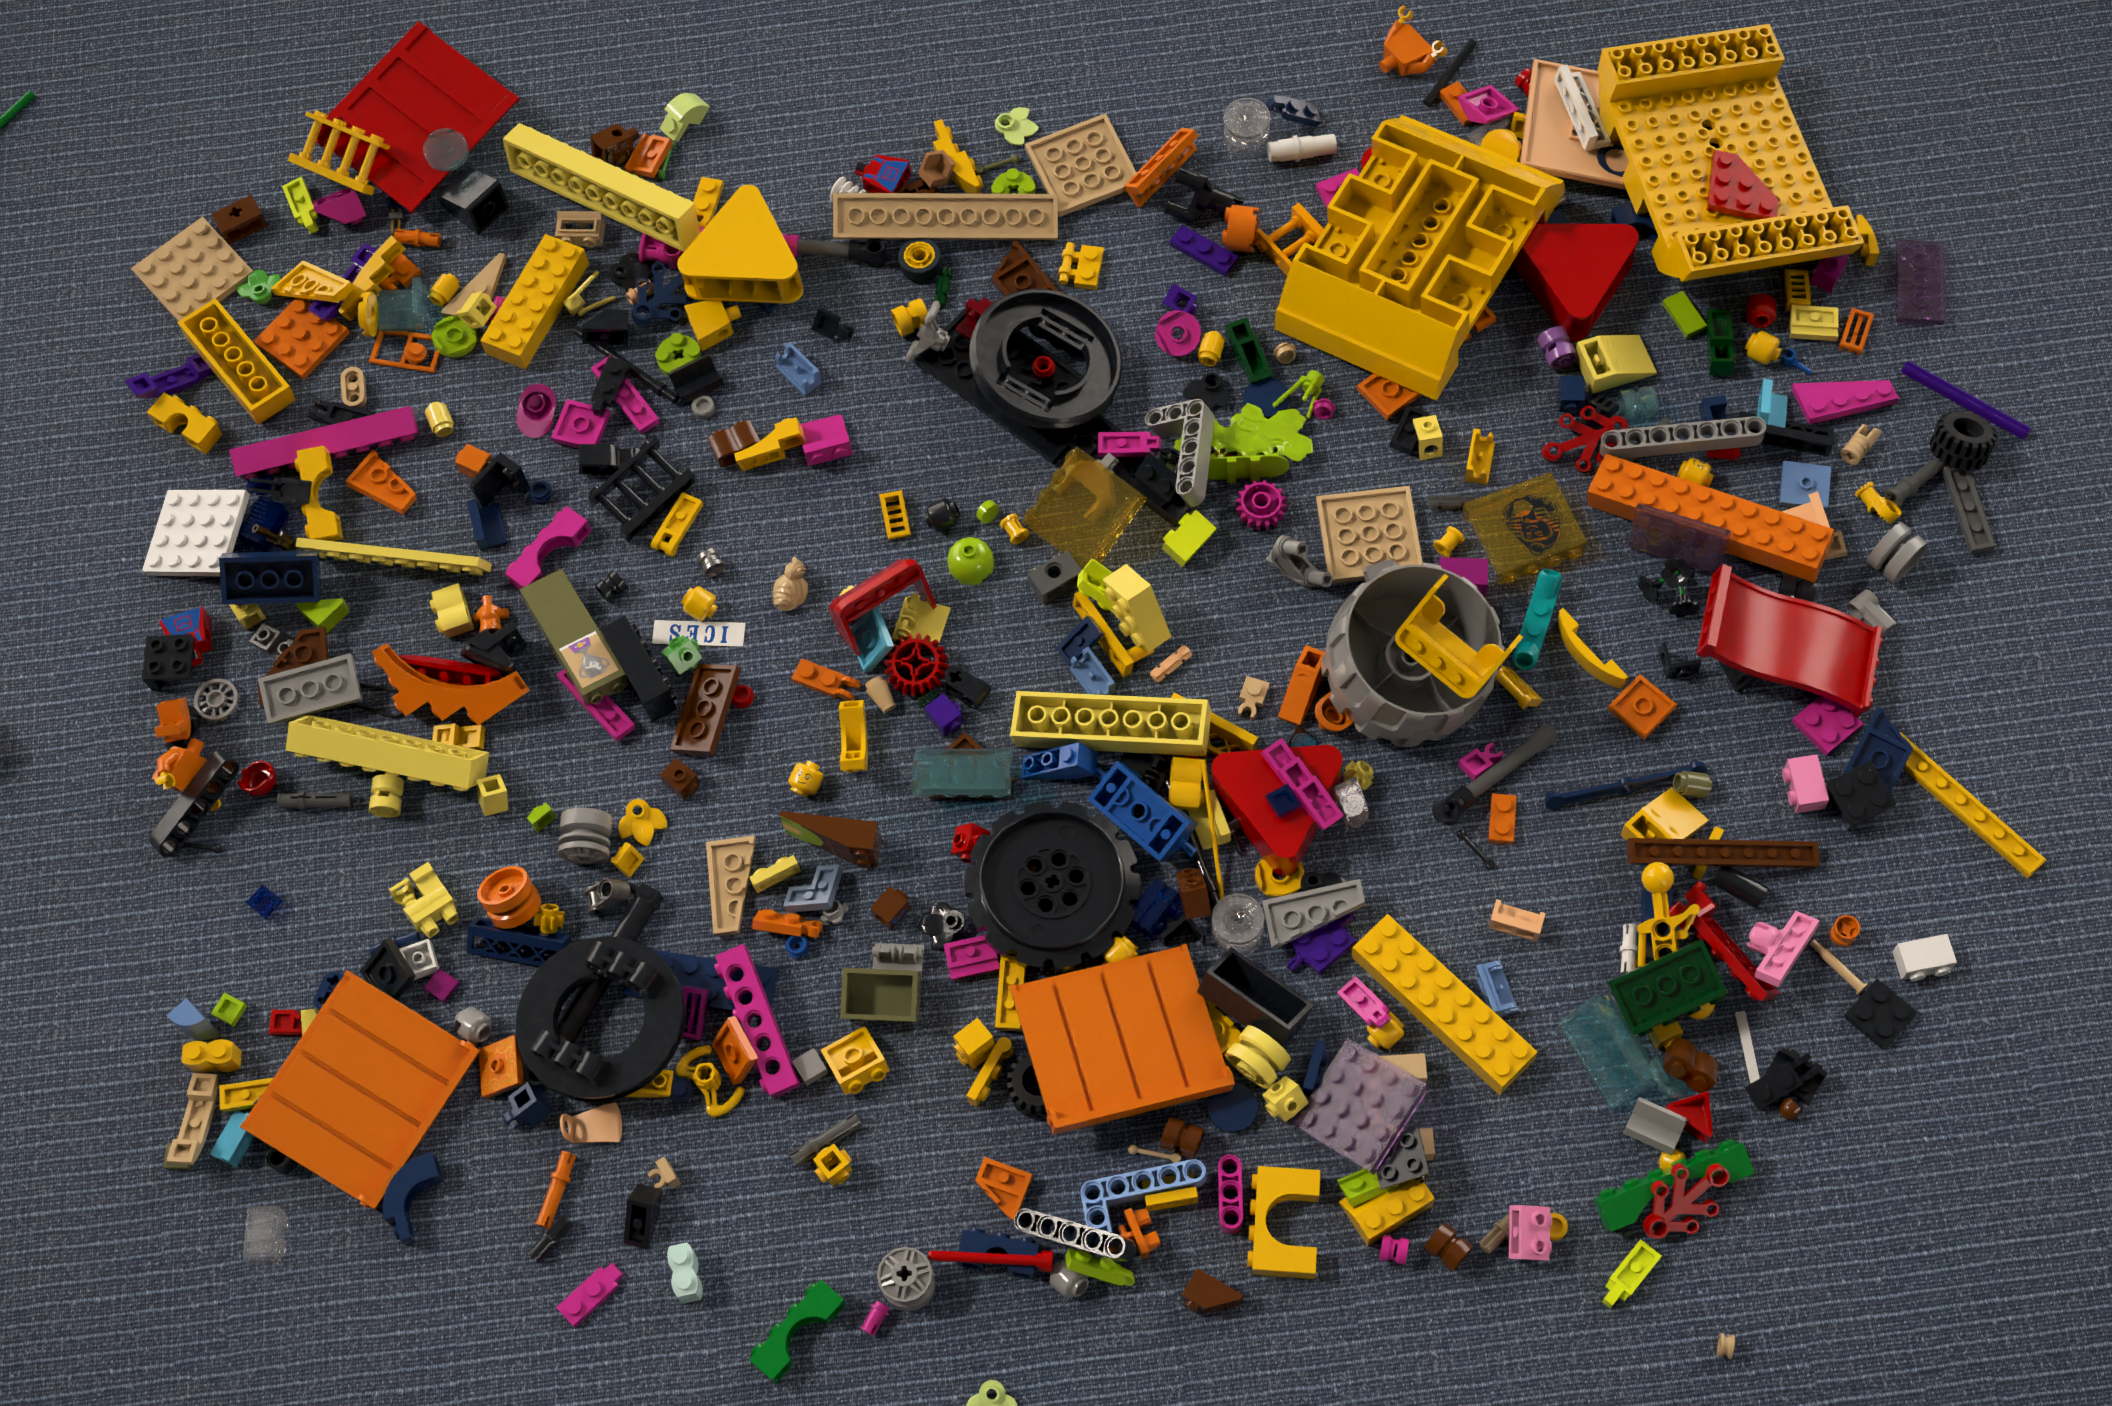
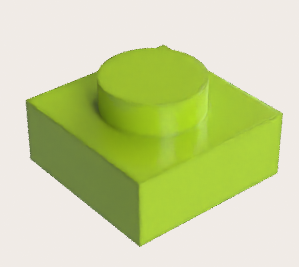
[527,802,557,833]
[211,993,247,1027]

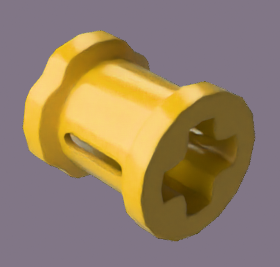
[1000,513,1030,545]
[1433,526,1465,557]

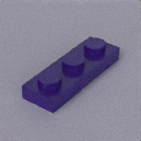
[1170,225,1238,277]

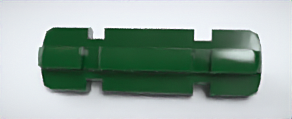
[933,267,953,309]

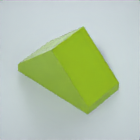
[296,598,349,633]

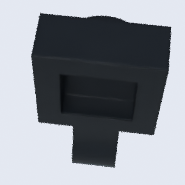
[811,308,855,340]

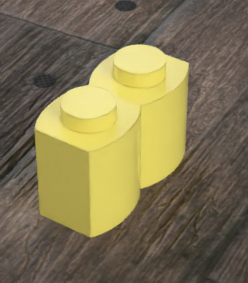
[430,583,474,639]

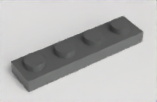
[1942,466,1996,554]

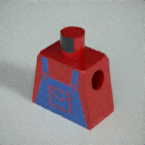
[855,154,911,193]
[159,606,212,666]

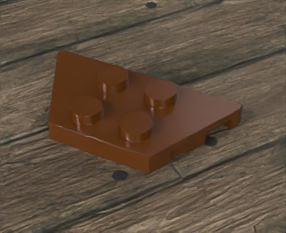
[991,240,1059,296]

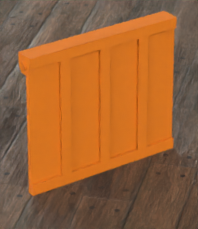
[1009,944,1235,1135]
[240,970,480,1211]

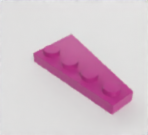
[1791,380,1899,424]

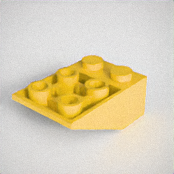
[1620,787,1709,840]

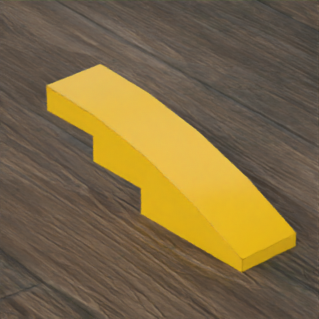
[338,235,406,321]

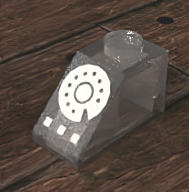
[1332,776,1369,830]

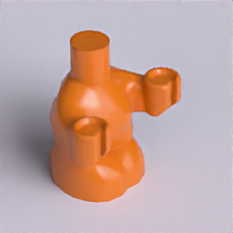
[473,595,510,635]

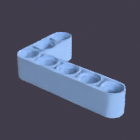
[1081,1159,1207,1258]

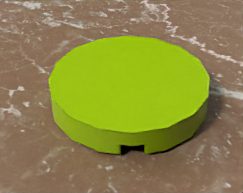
[431,316,477,358]

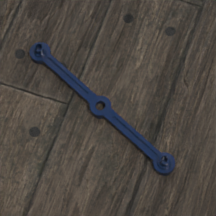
[1544,760,1708,810]

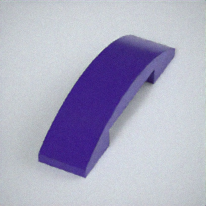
[308,243,377,322]
[125,354,213,399]

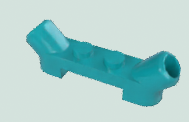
[1512,569,1563,671]

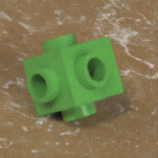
[660,635,702,675]

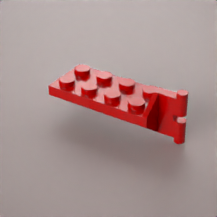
[1669,881,1780,1001]

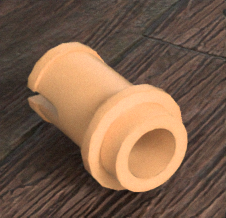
[626,280,654,305]

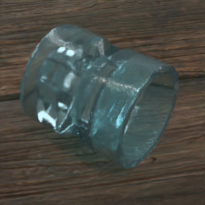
[1618,386,1658,421]

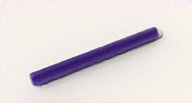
[1901,361,2031,439]

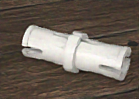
[1619,924,1639,975]

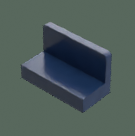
[467,499,508,551]

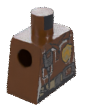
[590,124,640,168]

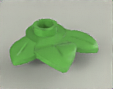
[237,270,281,304]

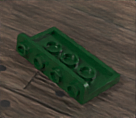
[1607,939,1728,1037]

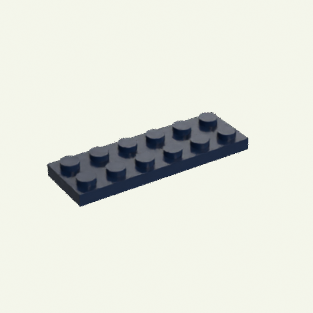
[622,950,779,1017]

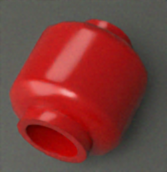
[1746,294,1777,328]

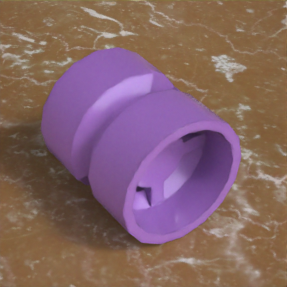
[1538,326,1578,370]

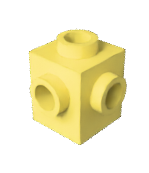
[1262,1076,1309,1122]

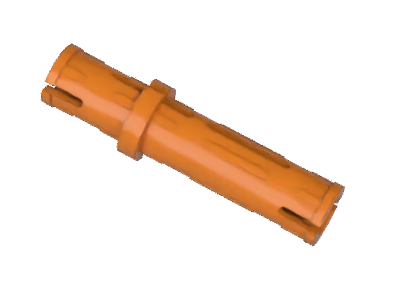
[535,1151,577,1229]

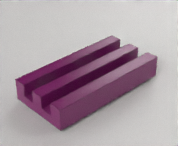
[682,986,709,1040]

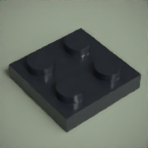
[360,938,416,1000]
[1843,979,1918,1051]

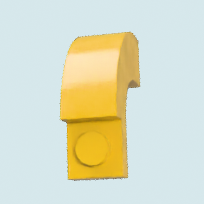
[839,700,868,773]

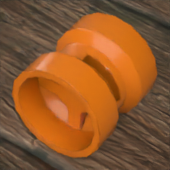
[1830,915,1860,947]

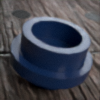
[529,481,552,504]
[670,1077,693,1103]

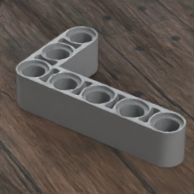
[1145,399,1215,507]

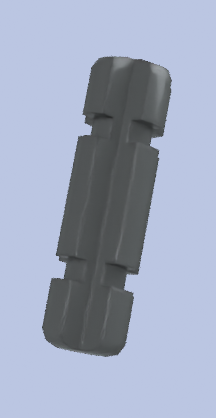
[1428,495,1475,509]

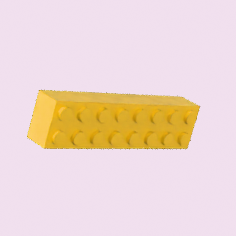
[1351,914,1537,1095]

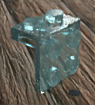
[378,277,428,331]

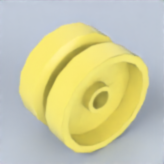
[1225,1025,1291,1089]

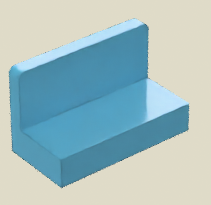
[1757,379,1788,428]
[210,1110,255,1168]

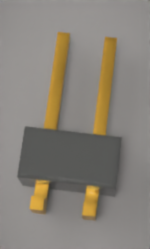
[389,208,404,234]

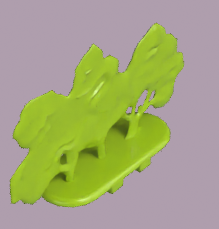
[1173,403,1313,483]

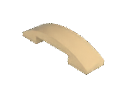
[167,1073,218,1165]

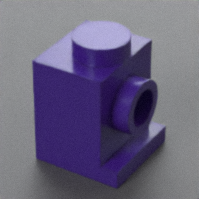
[1162,283,1199,315]

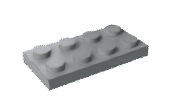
[258,653,363,725]

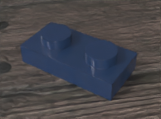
[1055,616,1105,666]
[1302,1040,1329,1097]

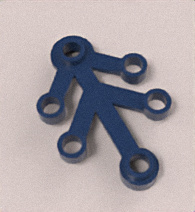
[631,262,697,325]

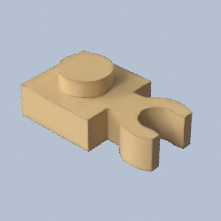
[1238,676,1270,721]

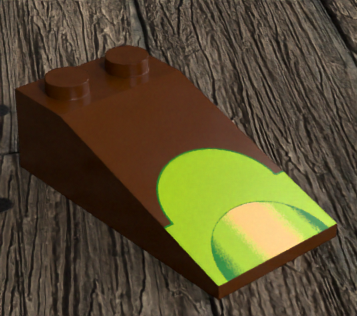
[779,811,883,868]

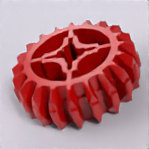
[884,633,949,697]

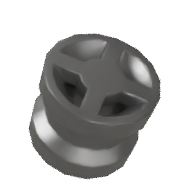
[696,548,725,578]

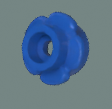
[785,935,809,958]

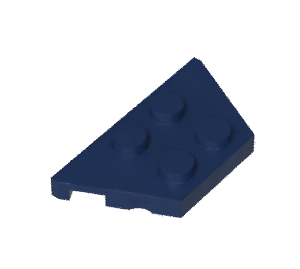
[1842,706,1913,792]

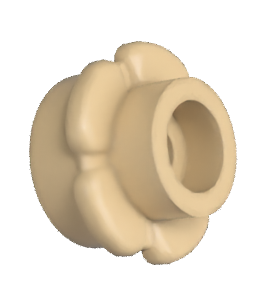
[1274,342,1296,364]

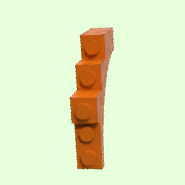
[371,643,530,725]

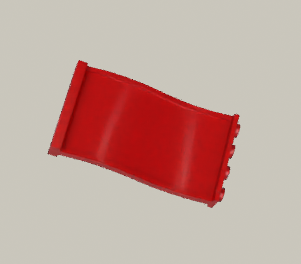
[1696,564,1883,718]

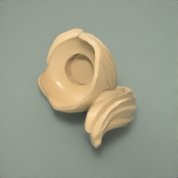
[773,557,808,611]

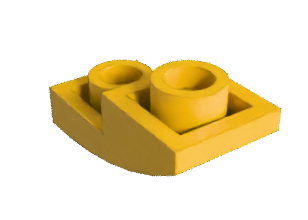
[1855,215,1879,266]

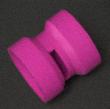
[1379,1234,1409,1265]

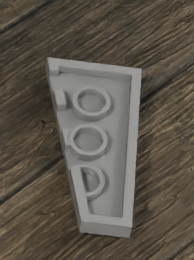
[1262,879,1366,950]

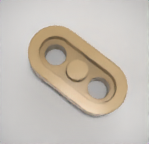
[341,367,367,409]

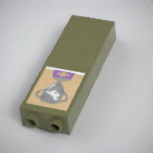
[519,569,629,705]

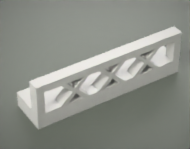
[1554,65,1611,151]

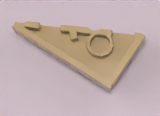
[441,253,506,318]

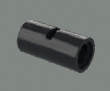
[1712,866,1769,909]

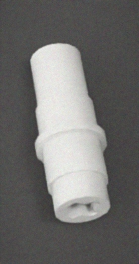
[1267,134,1337,162]

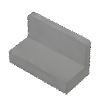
[1623,1097,1687,1155]

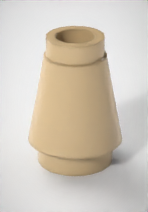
[865,676,896,713]

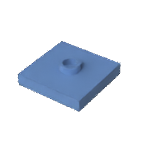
[1779,461,1831,512]

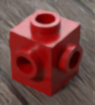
[951,823,990,864]

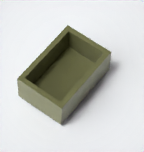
[840,968,921,1022]

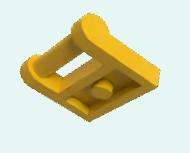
[1495,666,1543,709]

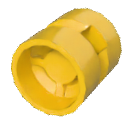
[891,298,928,337]

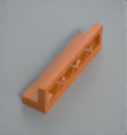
[1124,128,1198,207]

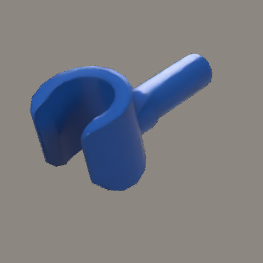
[1782,348,1812,375]

